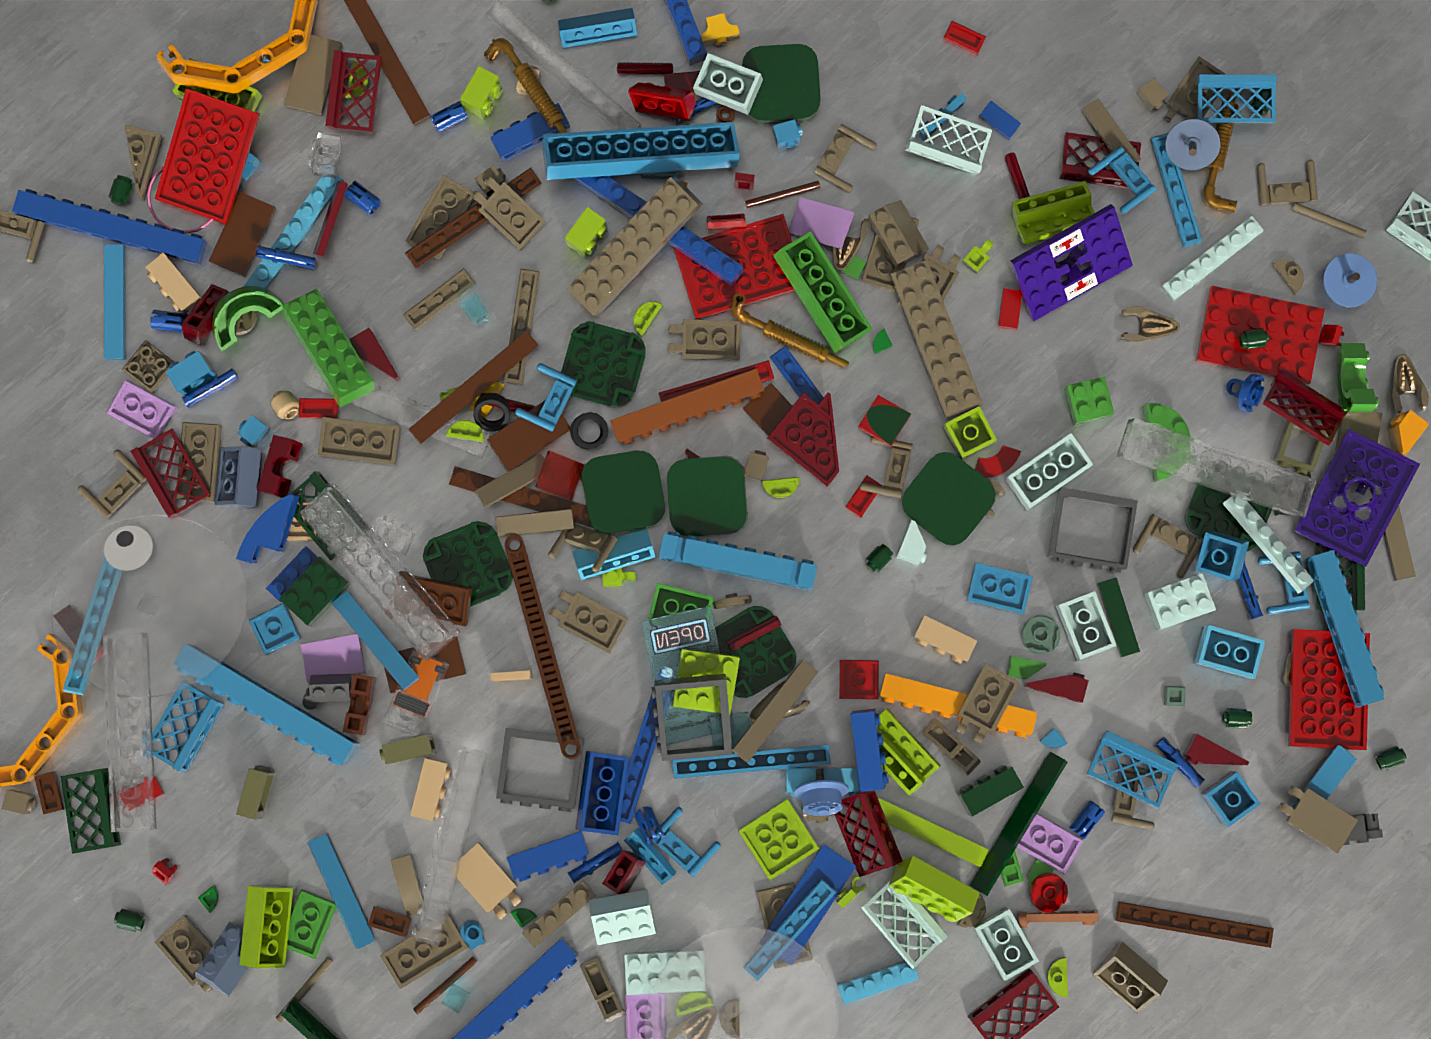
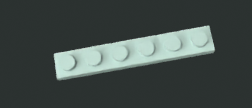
[1161,216,1264,301]
[1223,491,1314,594]

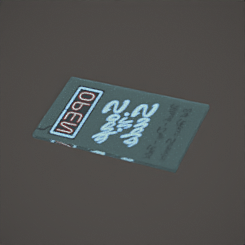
[641,606,735,745]

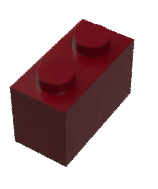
[602,850,646,894]

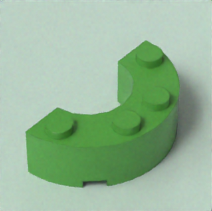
[212,286,284,351]
[1337,343,1379,412]
[1142,403,1191,482]

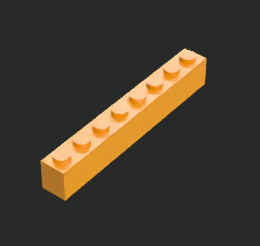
[879,673,1037,738]

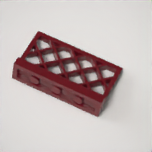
[325,50,382,133]
[1059,132,1141,189]
[1263,370,1347,446]
[130,428,211,519]
[835,790,903,877]
[967,968,1059,1039]

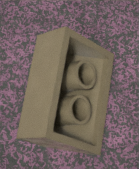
[868,200,929,268]
[1093,942,1168,1014]

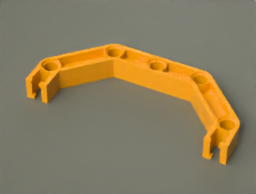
[156,0,318,94]
[0,634,83,787]

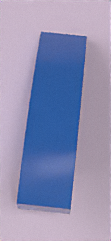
[236,494,300,563]

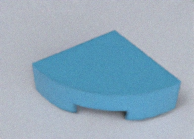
[1040,728,1068,748]

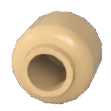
[270,391,300,419]

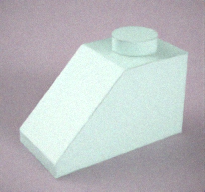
[896,520,928,566]

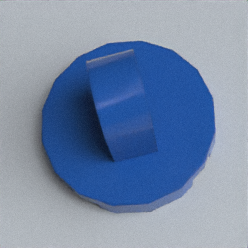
[1226,374,1264,412]

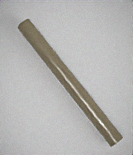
[1292,202,1367,238]
[276,957,333,1023]

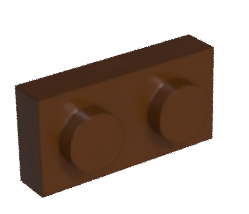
[34,771,64,815]
[367,906,412,937]

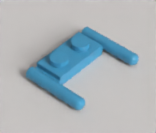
[1088,146,1156,214]
[515,363,577,432]
[1258,551,1310,615]
[650,807,721,877]

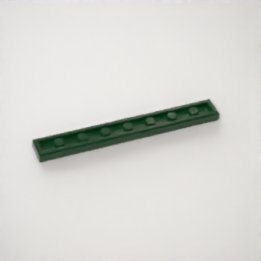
[970,752,1068,896]

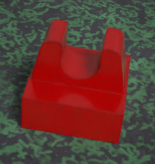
[1319,325,1344,346]
[151,858,177,885]

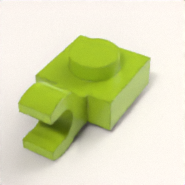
[963,238,994,273]
[603,567,636,587]
[836,876,867,908]

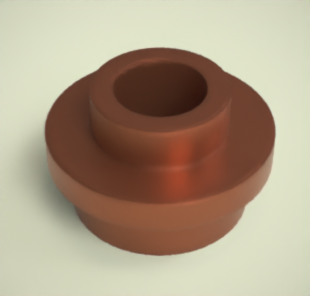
[716,106,735,123]

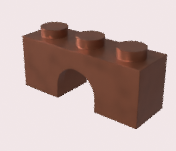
[343,674,376,735]

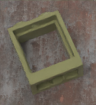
[1273,420,1327,475]
[379,734,436,764]
[236,765,275,820]

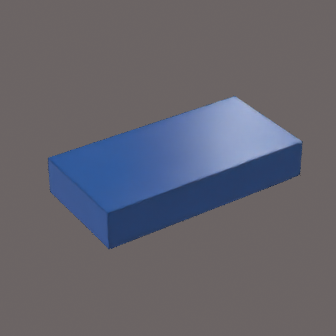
[979,101,1021,139]

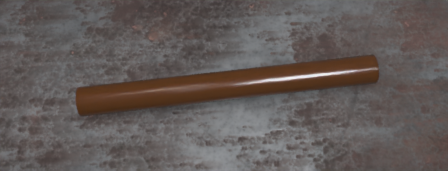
[745,180,821,208]
[413,957,478,1015]

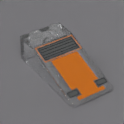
[382,650,450,737]

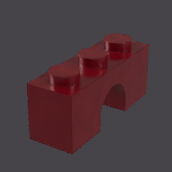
[257,435,303,498]

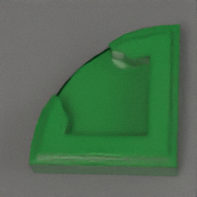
[873,328,893,354]
[198,885,218,913]
[510,908,538,928]

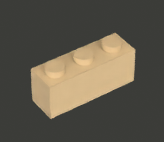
[145,253,201,314]
[913,615,977,664]
[410,758,451,821]

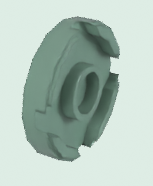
[1021,616,1060,654]

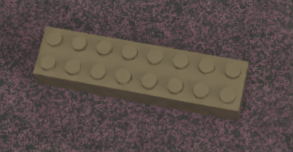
[567,177,703,316]
[890,260,983,419]

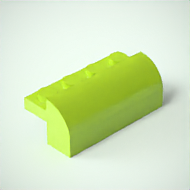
[1012,181,1095,244]
[878,708,941,796]

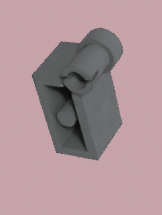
[302,674,351,710]
[1343,813,1383,845]

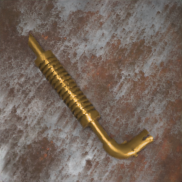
[484,38,568,133]
[1203,89,1239,213]
[729,293,849,367]

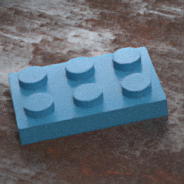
[967,563,1033,614]

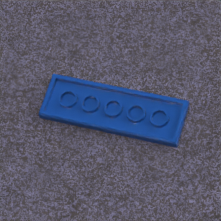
[759,844,856,966]

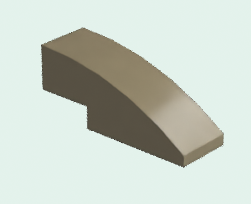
[922,718,981,776]
[391,854,427,916]
[580,957,625,1023]

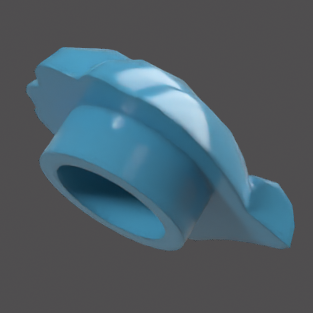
[460,921,486,950]

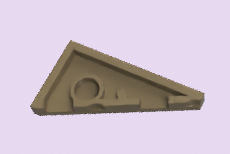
[124,125,162,199]

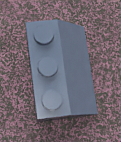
[214,446,261,507]
[195,921,248,997]

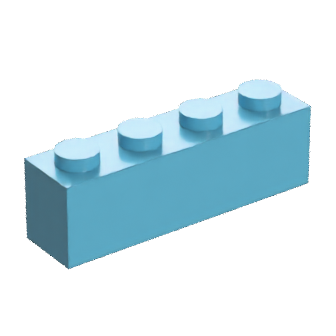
[572,528,655,580]
[786,768,861,796]
[837,960,919,1005]

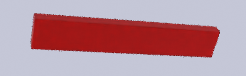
[658,360,774,402]

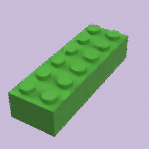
[773,231,872,353]
[282,288,374,407]

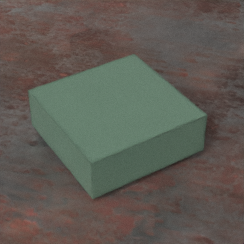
[1164,686,1186,707]

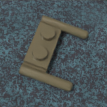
[814,124,877,192]
[1257,160,1318,205]
[0,210,45,262]
[860,437,913,498]
[77,449,146,519]
[1133,514,1203,578]
[548,524,618,573]
[1111,764,1163,829]

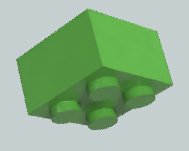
[1064,376,1114,426]

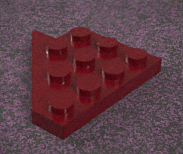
[766,392,839,487]

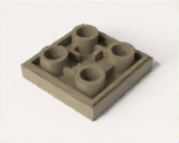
[122,340,174,394]

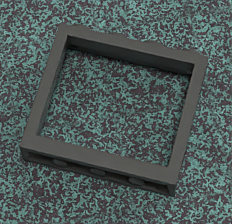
[1048,487,1138,573]
[651,674,733,761]
[496,728,584,812]

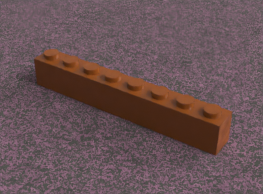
[610,369,764,445]

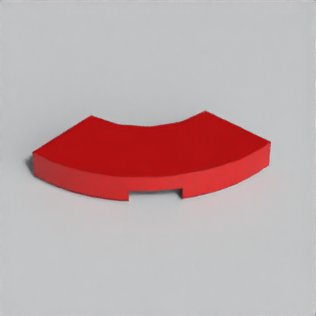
[975,445,1021,478]

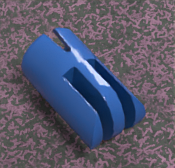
[430,101,468,133]
[344,180,381,214]
[150,310,188,333]
[1069,801,1105,839]
[635,806,665,845]

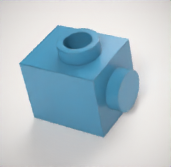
[772,119,803,148]
[237,415,270,447]

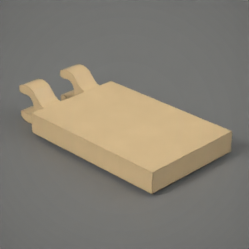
[449,842,522,920]

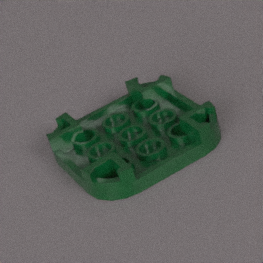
[742,44,821,125]
[561,321,646,408]
[581,450,665,535]
[902,452,996,545]
[667,455,748,536]
[1185,462,1277,552]
[422,521,513,607]
[704,606,796,698]

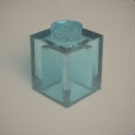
[459,293,490,325]
[441,984,471,1013]

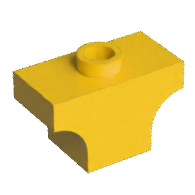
[701,13,739,47]

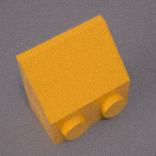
[1388,410,1429,456]

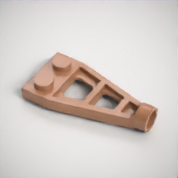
[1018,910,1099,928]

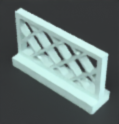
[905,105,992,175]
[1386,192,1431,261]
[861,879,948,969]

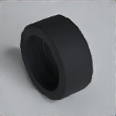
[473,393,511,432]
[570,412,608,450]

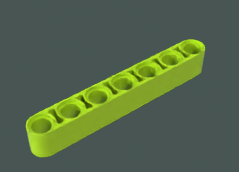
[859,797,989,867]

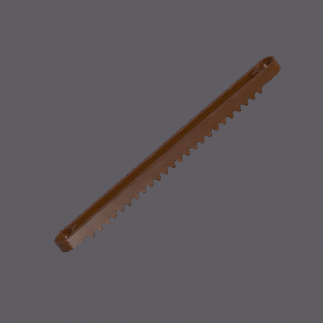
[504,535,581,760]

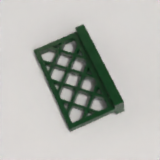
[290,471,368,561]
[1315,542,1365,611]
[61,768,121,854]
[280,997,341,1039]

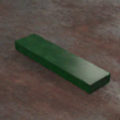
[1097,577,1140,657]

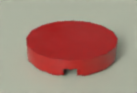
[1029,873,1068,913]

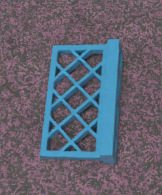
[1196,74,1277,123]
[143,681,224,773]
[1086,731,1178,808]

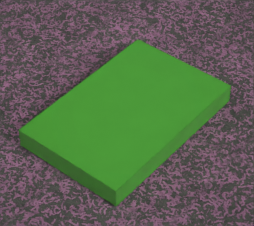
[287,889,337,959]

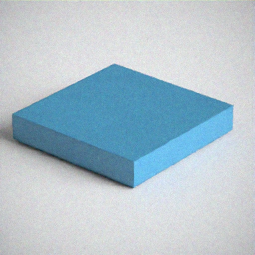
[248,603,301,655]

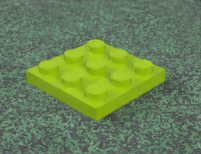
[672,648,740,714]
[738,799,819,880]

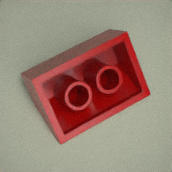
[628,82,696,121]

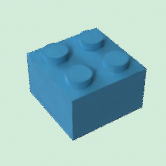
[165,351,218,396]
[1196,530,1249,581]
[1201,771,1261,827]

